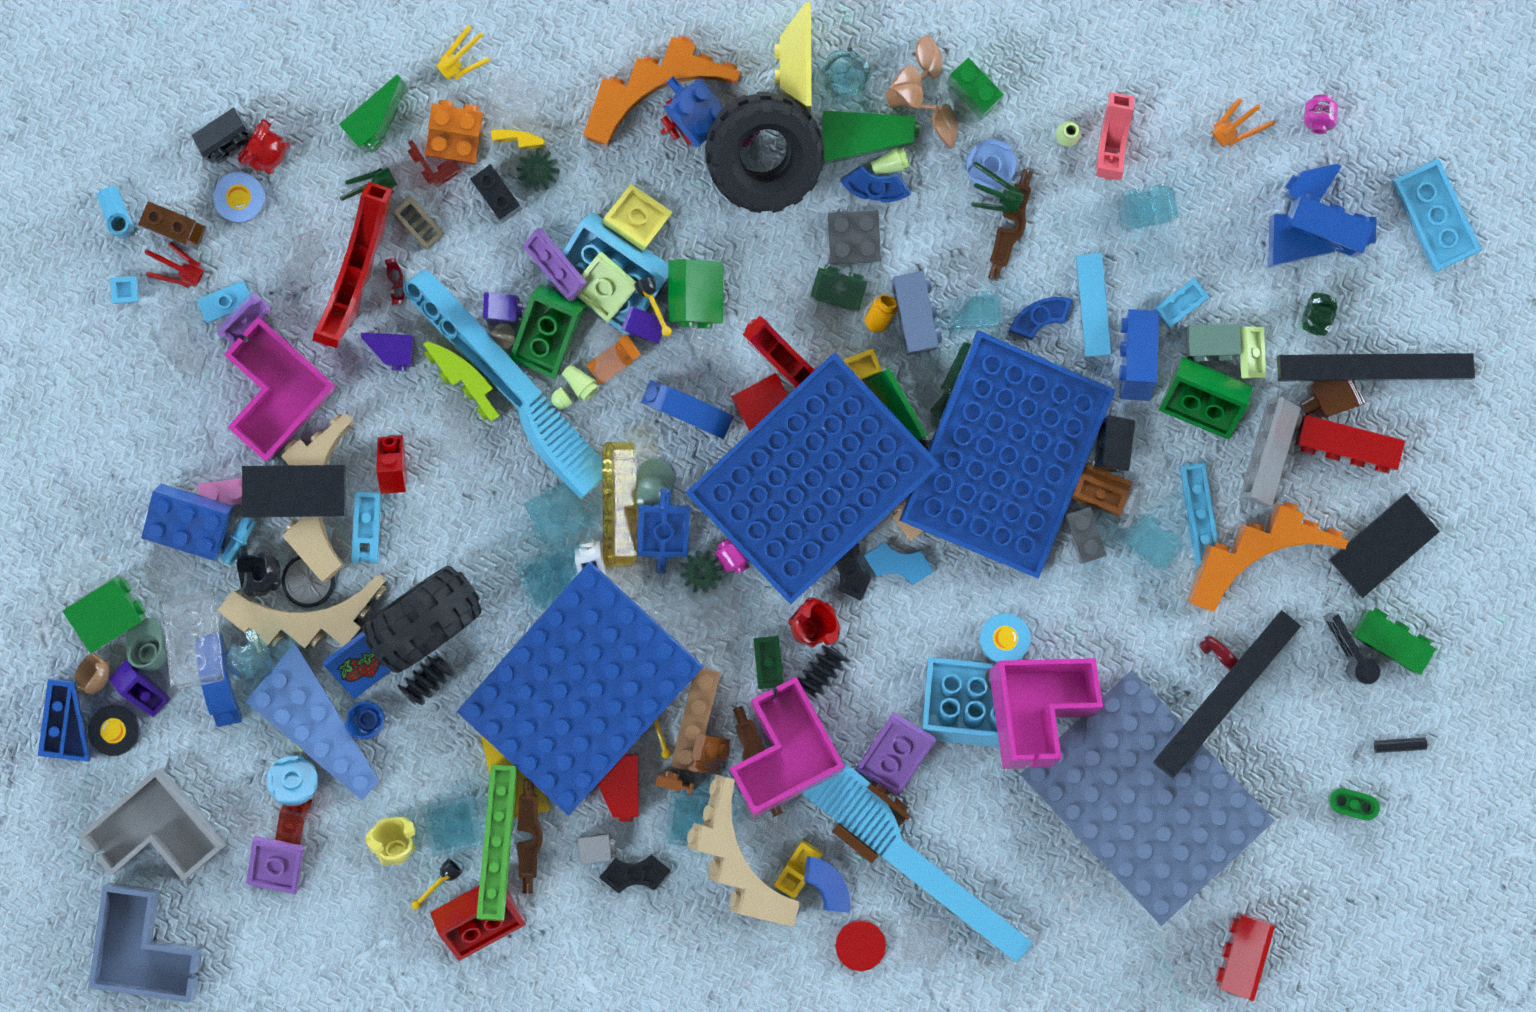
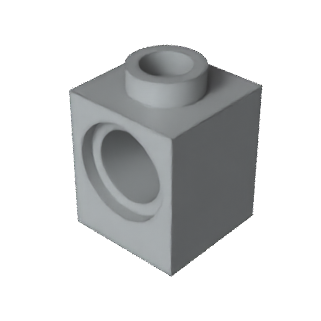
[578,833,617,864]

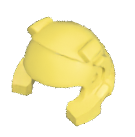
[365,816,416,866]

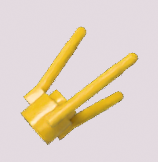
[436,25,490,81]

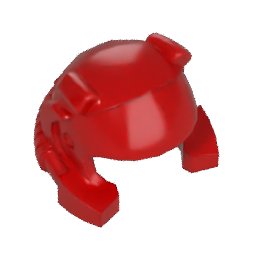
[237,119,290,174]
[788,597,840,648]

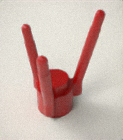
[144,242,204,289]

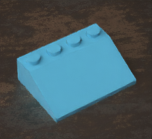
[546,212,668,337]
[921,657,1000,748]

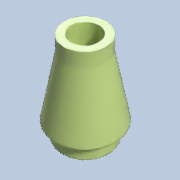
[1056,121,1081,147]
[871,147,910,175]
[562,364,599,401]

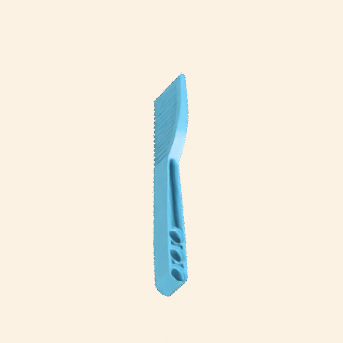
[403,270,612,499]
[802,761,1033,963]

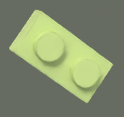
[1240,327,1266,378]

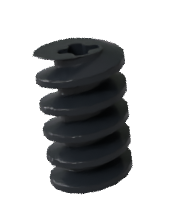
[797,645,850,701]
[397,651,455,705]

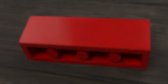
[1294,415,1405,474]

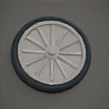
[281,556,335,608]

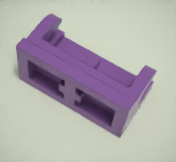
[217,291,272,345]

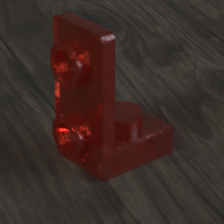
[407,140,463,188]
[275,799,312,845]

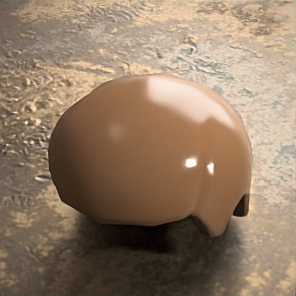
[74,653,110,695]

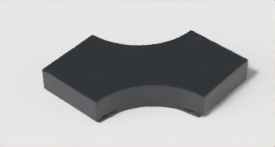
[835,543,871,601]
[599,854,671,894]

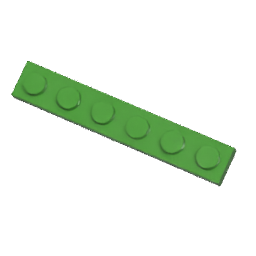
[477,765,518,921]

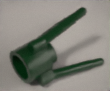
[971,162,1024,214]
[340,167,398,201]

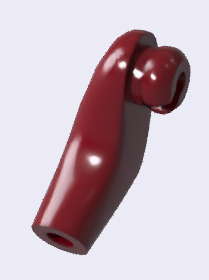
[1199,635,1238,670]

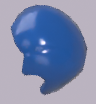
[344,701,385,740]

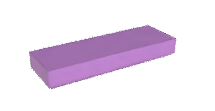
[523,228,587,302]

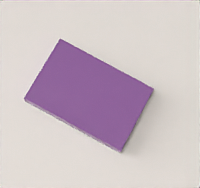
[855,712,937,796]

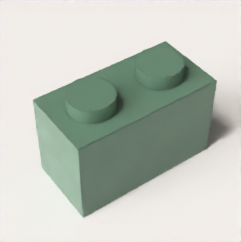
[1185,324,1241,362]

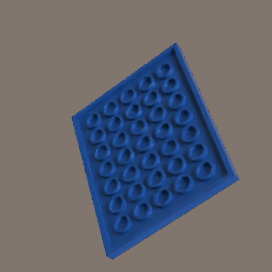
[899,331,1116,579]
[685,352,941,605]
[456,561,704,816]

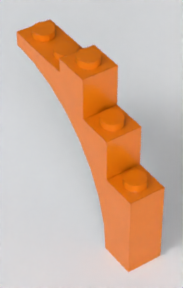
[583,35,741,147]
[1187,501,1349,612]

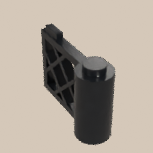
[1323,613,1381,684]

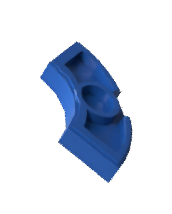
[840,165,911,203]
[1008,297,1073,340]
[804,856,851,913]

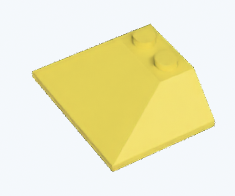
[775,2,812,115]

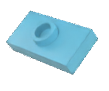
[1153,277,1210,329]
[197,280,250,324]

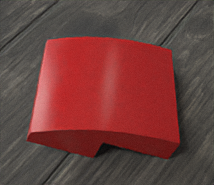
[731,373,788,432]

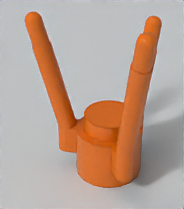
[1211,98,1275,148]

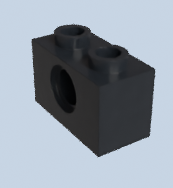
[470,164,523,223]

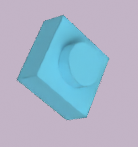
[110,276,140,304]

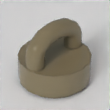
[491,324,517,350]

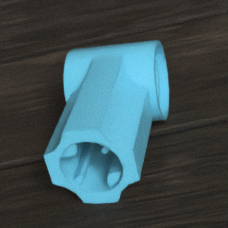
[96,186,135,239]

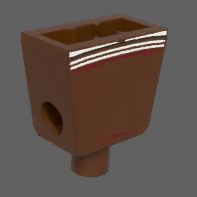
[1299,381,1366,418]

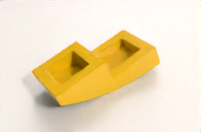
[491,129,546,150]
[773,839,824,899]

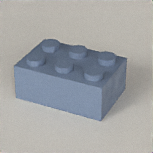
[891,271,942,356]

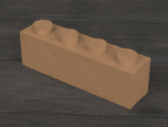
[671,667,721,772]

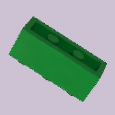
[1351,608,1436,675]

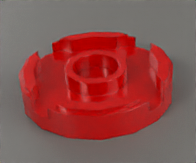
[835,920,886,972]

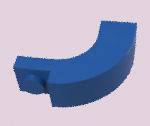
[640,380,734,439]
[196,633,242,727]

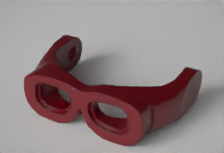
[385,258,406,306]

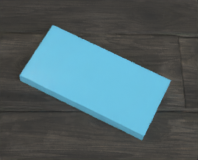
[1391,159,1482,273]

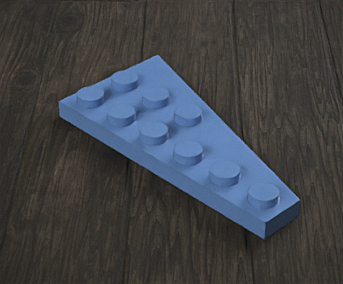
[245,643,380,801]

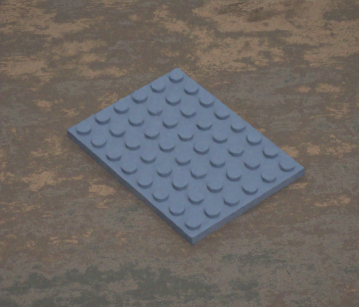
[1020,670,1275,926]

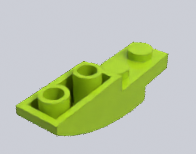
[423,341,501,422]

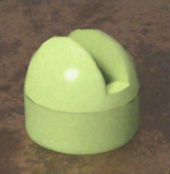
[551,387,573,409]

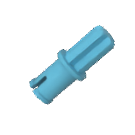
[220,517,257,565]

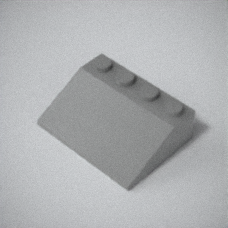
[1239,397,1302,507]

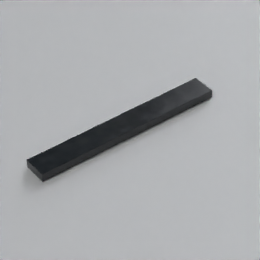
[1277,353,1475,382]
[1153,610,1301,779]

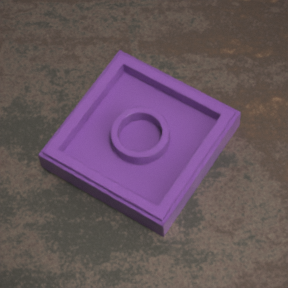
[246,836,305,895]

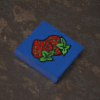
[323,631,391,699]

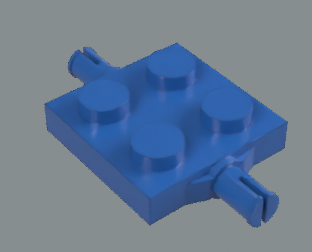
[664,76,724,148]
[636,488,690,574]

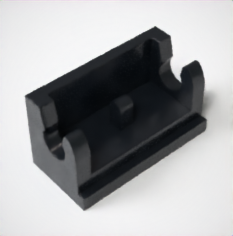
[1094,415,1135,473]

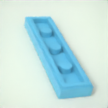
[1076,253,1111,357]
[1179,462,1219,566]

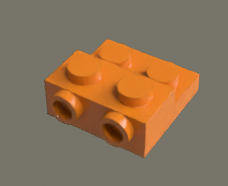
[425,100,484,165]

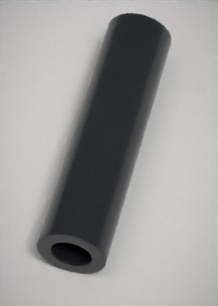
[1374,737,1427,753]

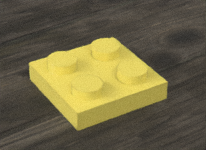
[602,184,673,252]

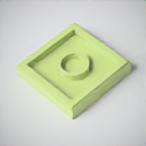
[577,252,636,323]

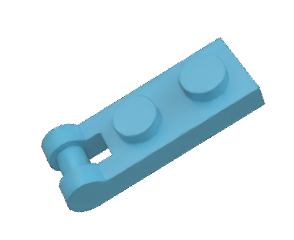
[351,492,382,564]

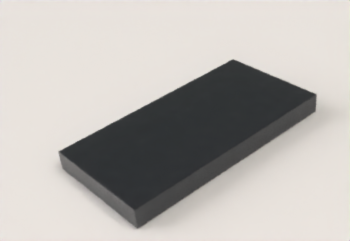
[242,465,346,518]
[1328,493,1440,598]

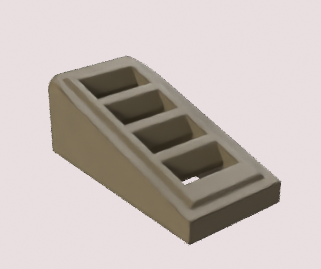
[391,195,445,250]

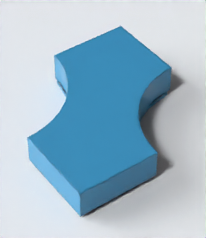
[864,542,934,585]

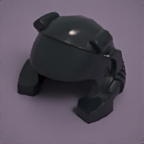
[236,546,281,599]

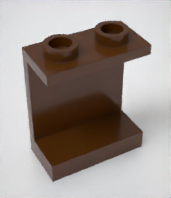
[138,201,207,250]
[832,782,910,864]

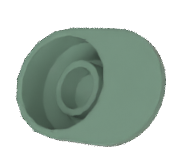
[631,459,674,510]
[126,618,167,673]

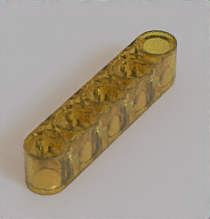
[602,442,637,567]

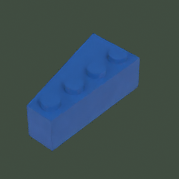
[1268,214,1377,268]

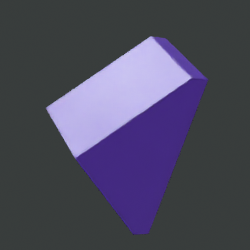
[621,306,667,344]

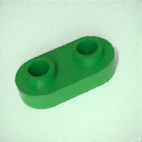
[1328,788,1380,821]

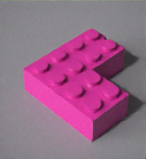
[224,317,338,462]
[989,658,1103,769]
[729,677,845,819]

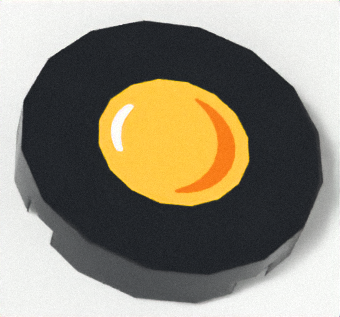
[88,705,140,756]

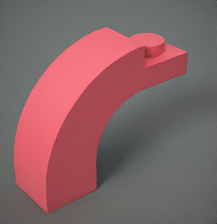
[1095,92,1135,181]

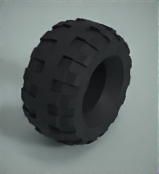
[705,91,825,213]
[363,566,482,673]

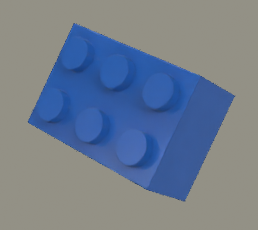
[1282,194,1375,258]
[141,483,234,561]

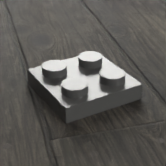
[827,210,881,265]

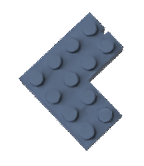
[88,883,203,1002]

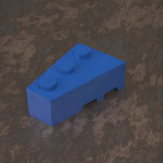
[1119,309,1159,401]
[37,678,91,762]

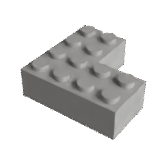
[78,767,228,881]

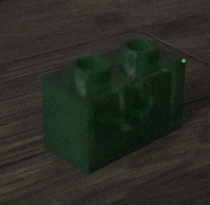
[810,265,868,313]

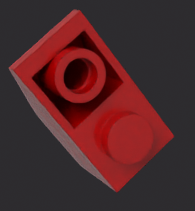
[376,435,407,494]

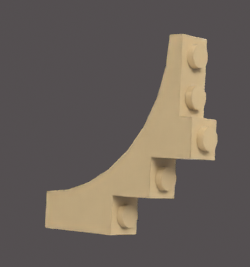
[281,413,356,583]
[217,575,388,649]
[687,775,800,927]

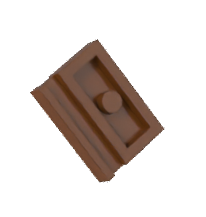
[1072,464,1133,518]
[688,734,731,775]
[655,769,695,795]

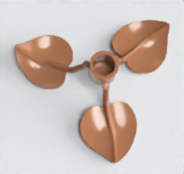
[886,34,958,149]

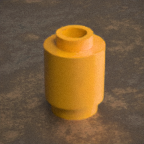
[864,294,897,332]

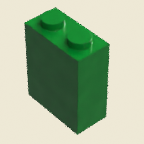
[946,57,1004,120]
[668,259,723,329]
[62,575,146,654]

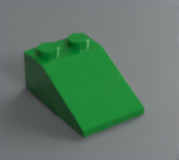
[339,74,407,154]
[510,284,587,380]

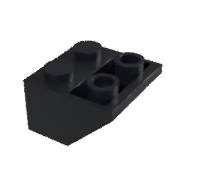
[191,107,253,164]

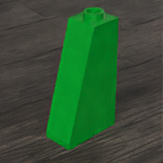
[822,110,920,165]

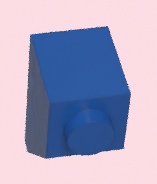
[1284,164,1342,201]

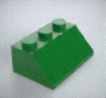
[1158,357,1253,440]
[865,368,927,441]

